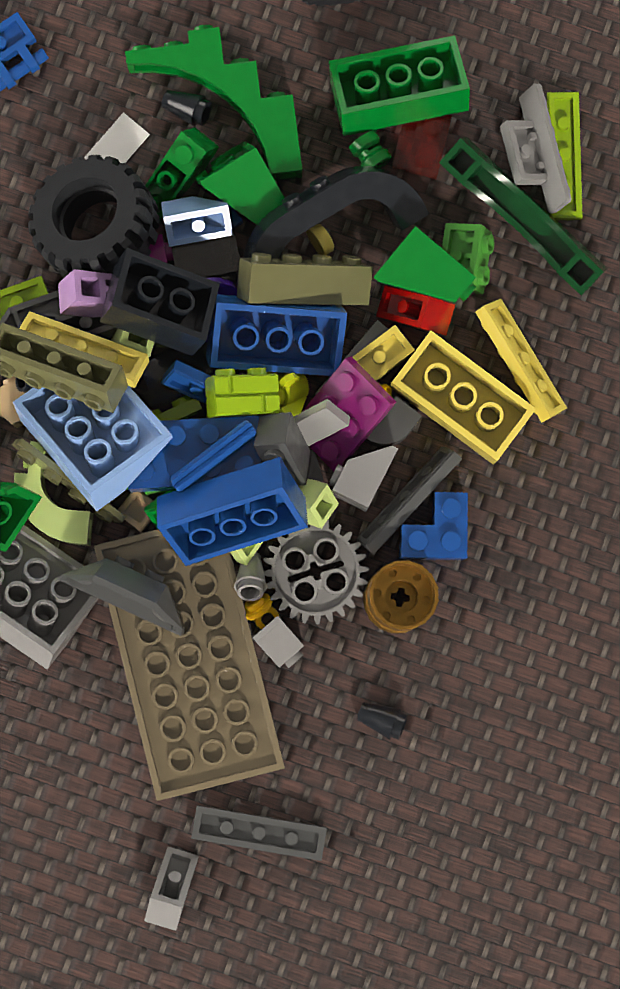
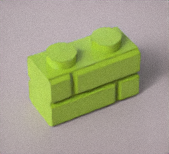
[205,368,280,418]

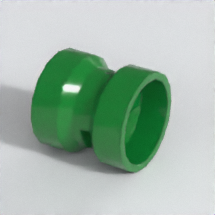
[348,130,392,168]

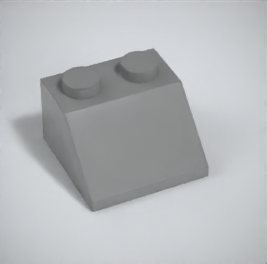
[329,446,398,512]

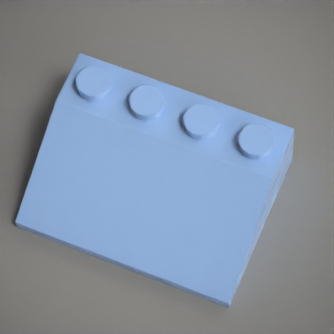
[12,386,173,511]

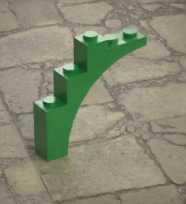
[125,25,302,181]

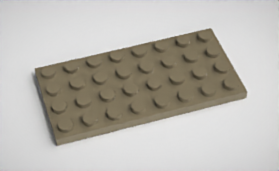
[94,529,285,801]

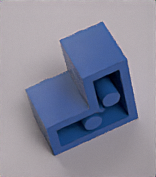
[399,492,468,560]

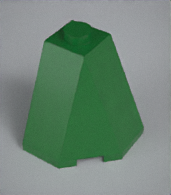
[195,141,284,224]
[373,226,476,303]
[0,482,42,552]

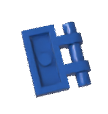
[0,12,49,92]

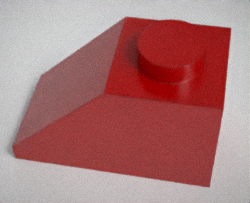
[376,286,455,336]

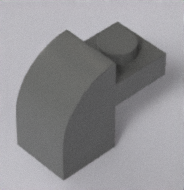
[365,396,422,447]

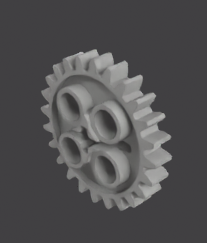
[264,520,369,625]

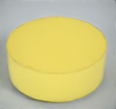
[307,224,334,255]

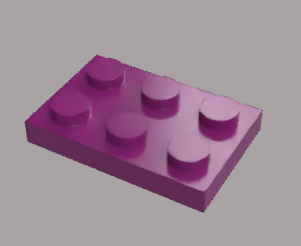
[302,356,397,472]

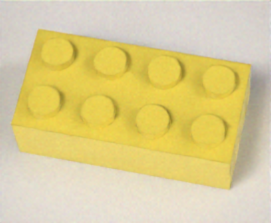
[390,331,536,465]

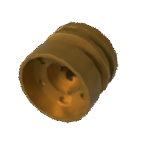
[363,560,439,633]

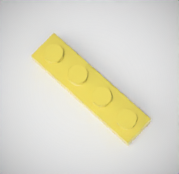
[475,299,567,422]
[19,311,149,388]

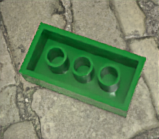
[329,35,470,136]

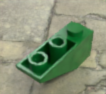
[145,127,219,222]

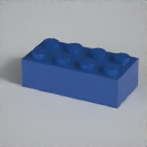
[206,294,347,376]
[128,415,261,493]
[157,457,308,566]

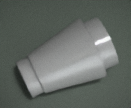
[234,552,267,601]

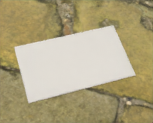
[84,112,150,163]

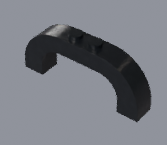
[243,166,429,259]

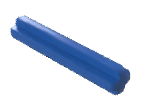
[170,420,257,492]

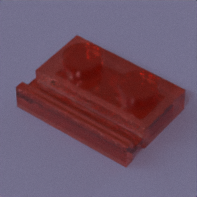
[391,115,452,179]

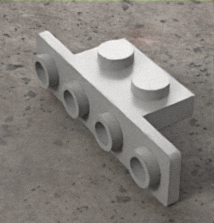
[500,84,571,213]

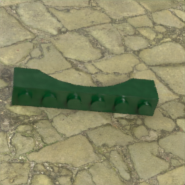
[439,138,608,296]

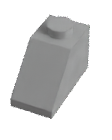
[253,616,304,668]
[144,846,199,931]

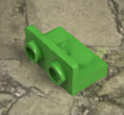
[442,223,494,294]

